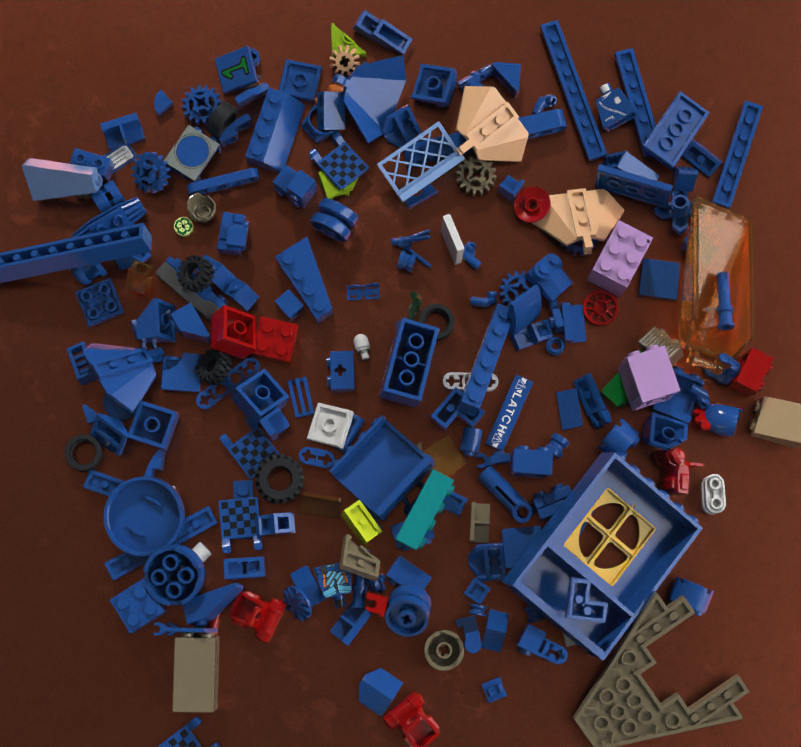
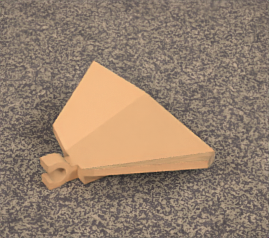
[455,86,529,162]
[532,188,624,255]

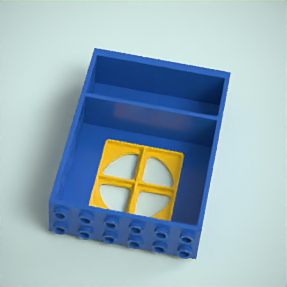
[502,452,703,661]

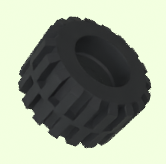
[255,454,304,504]

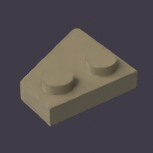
[339,534,380,581]

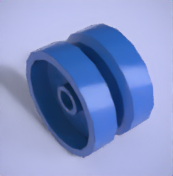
[310,198,359,242]
[385,585,432,637]

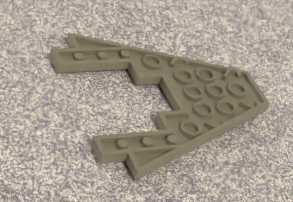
[573,592,750,747]

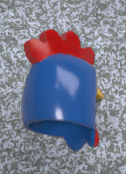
[693,403,743,437]

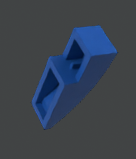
[352,10,413,55]

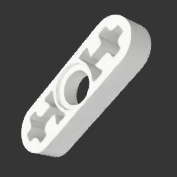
[443,372,498,392]

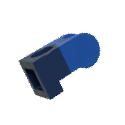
[455,615,482,653]

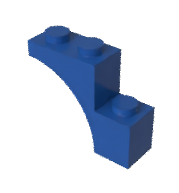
[195,254,259,311]

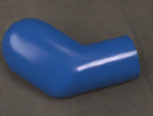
[470,291,498,307]

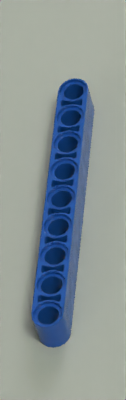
[403,109,567,167]

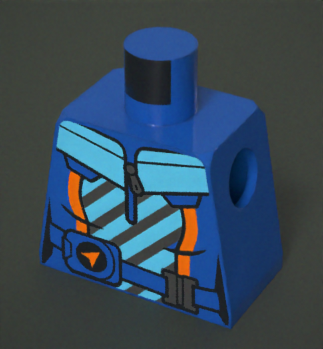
[314,563,352,608]

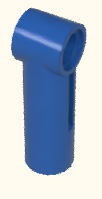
[477,465,535,523]

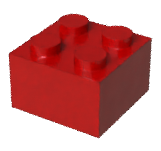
[211,305,256,359]
[252,316,299,365]
[727,347,773,398]

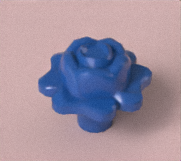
[366,574,386,594]

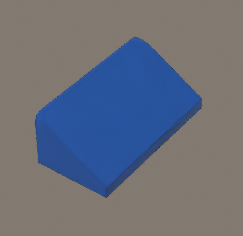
[682,139,723,178]
[556,388,583,430]

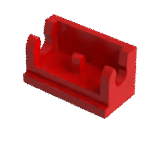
[365,592,388,617]

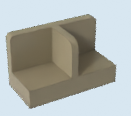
[469,502,490,543]

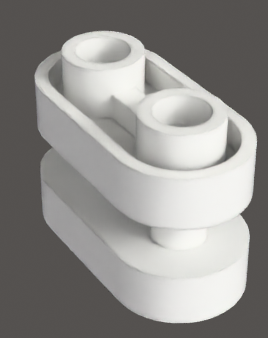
[700,474,726,515]

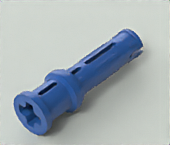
[716,272,735,330]

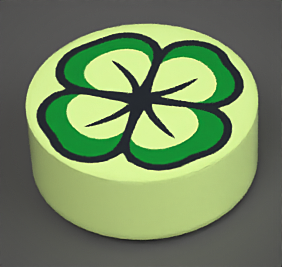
[174,217,194,237]

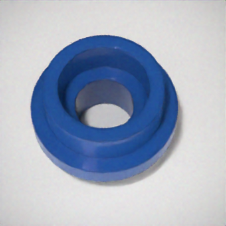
[546,336,565,356]

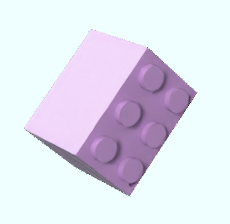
[587,220,653,297]
[617,344,681,411]

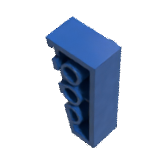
[275,237,333,324]

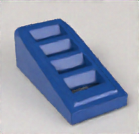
[67,341,97,385]

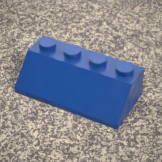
[245,88,305,173]

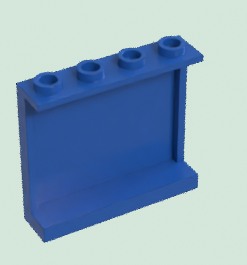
[329,415,435,521]

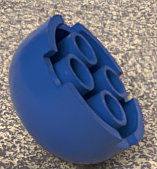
[143,545,205,606]

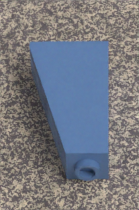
[22,158,103,201]

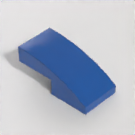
[219,113,253,148]
[510,319,554,351]
[144,449,165,477]

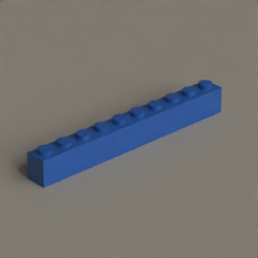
[0,223,152,283]

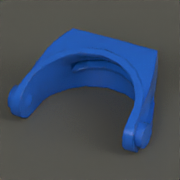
[301,105,339,143]

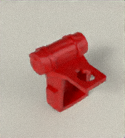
[651,448,704,496]
[228,590,286,643]
[383,691,440,747]

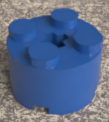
[596,418,640,457]
[668,576,714,616]

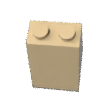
[749,396,801,449]

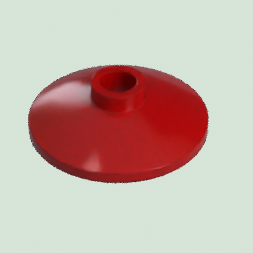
[514,186,551,223]

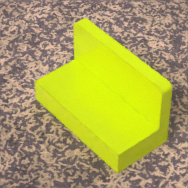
[341,500,382,546]

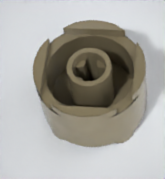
[424,630,464,671]

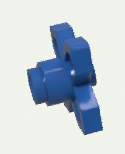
[654,190,707,235]

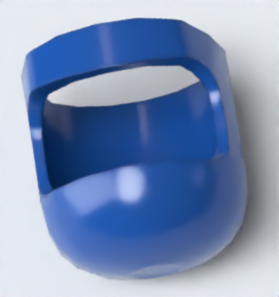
[70,263,107,285]

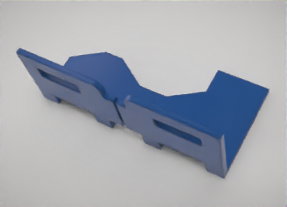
[406,183,438,209]
[347,283,380,300]

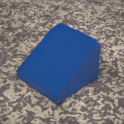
[82,404,97,426]

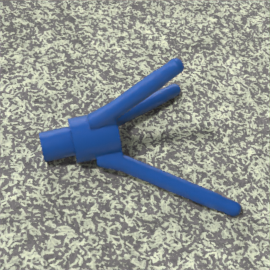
[391,229,431,268]

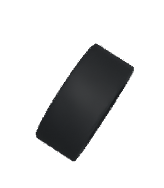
[206,101,239,139]
[418,304,455,341]
[65,434,104,472]

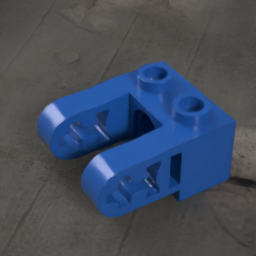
[515,624,568,664]

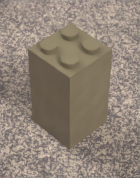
[173,632,220,712]

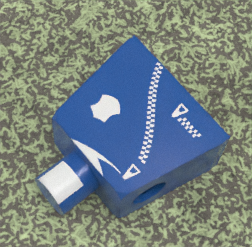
[596,83,639,132]

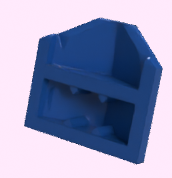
[382,104,424,148]
[90,413,129,456]
[468,543,506,581]
[359,668,403,717]

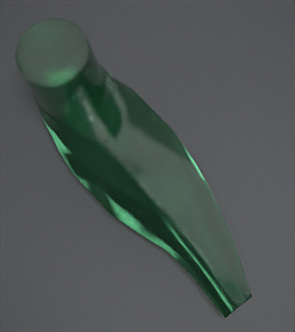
[407,291,422,320]

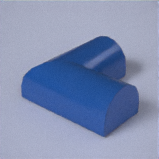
[565,577,608,623]

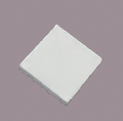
[307,403,354,449]

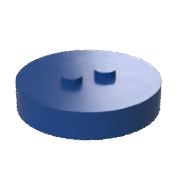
[104,476,185,556]

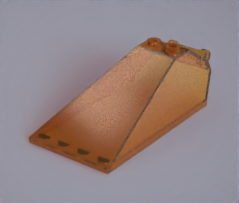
[679,196,754,375]

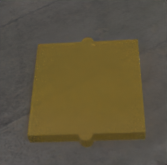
[422,435,467,476]

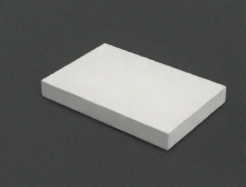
[441,214,464,265]

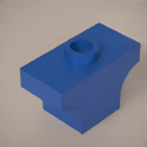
[255,512,295,536]

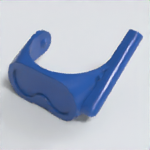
[697,353,740,384]

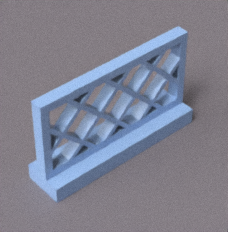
[377,121,465,202]

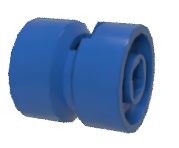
[90,180,125,213]

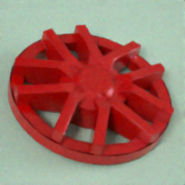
[583,290,619,325]

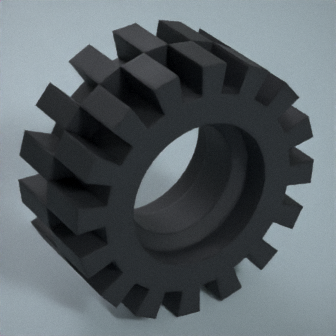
[177,255,214,293]
[196,348,232,386]

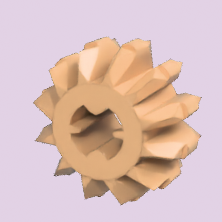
[329,45,360,76]

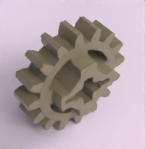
[456,156,497,196]

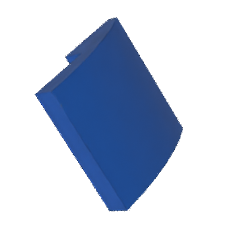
[507,284,541,336]

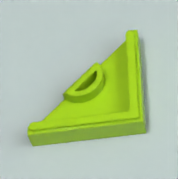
[331,23,366,57]

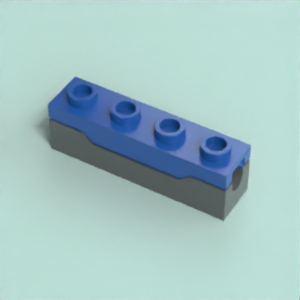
[155,256,228,323]

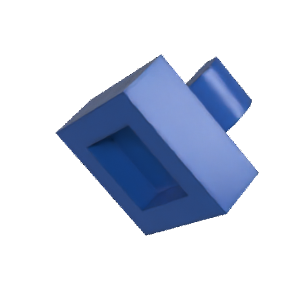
[481,677,507,703]

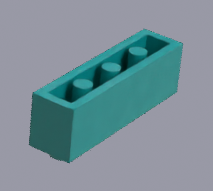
[395,469,455,551]

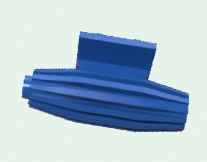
[72,197,147,237]

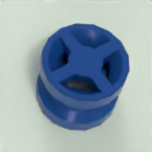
[397,250,417,273]
[524,606,546,623]

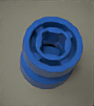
[545,433,570,459]

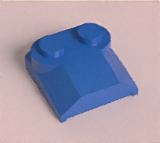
[411,64,457,108]
[524,254,574,303]

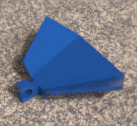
[332,55,406,143]
[83,343,164,414]

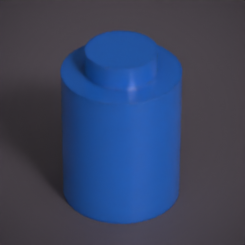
[460,427,483,457]

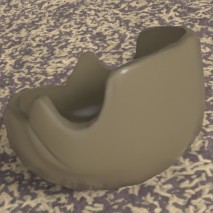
[187,193,216,222]

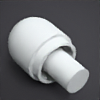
[353,334,370,361]

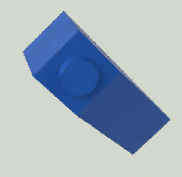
[183,583,244,628]

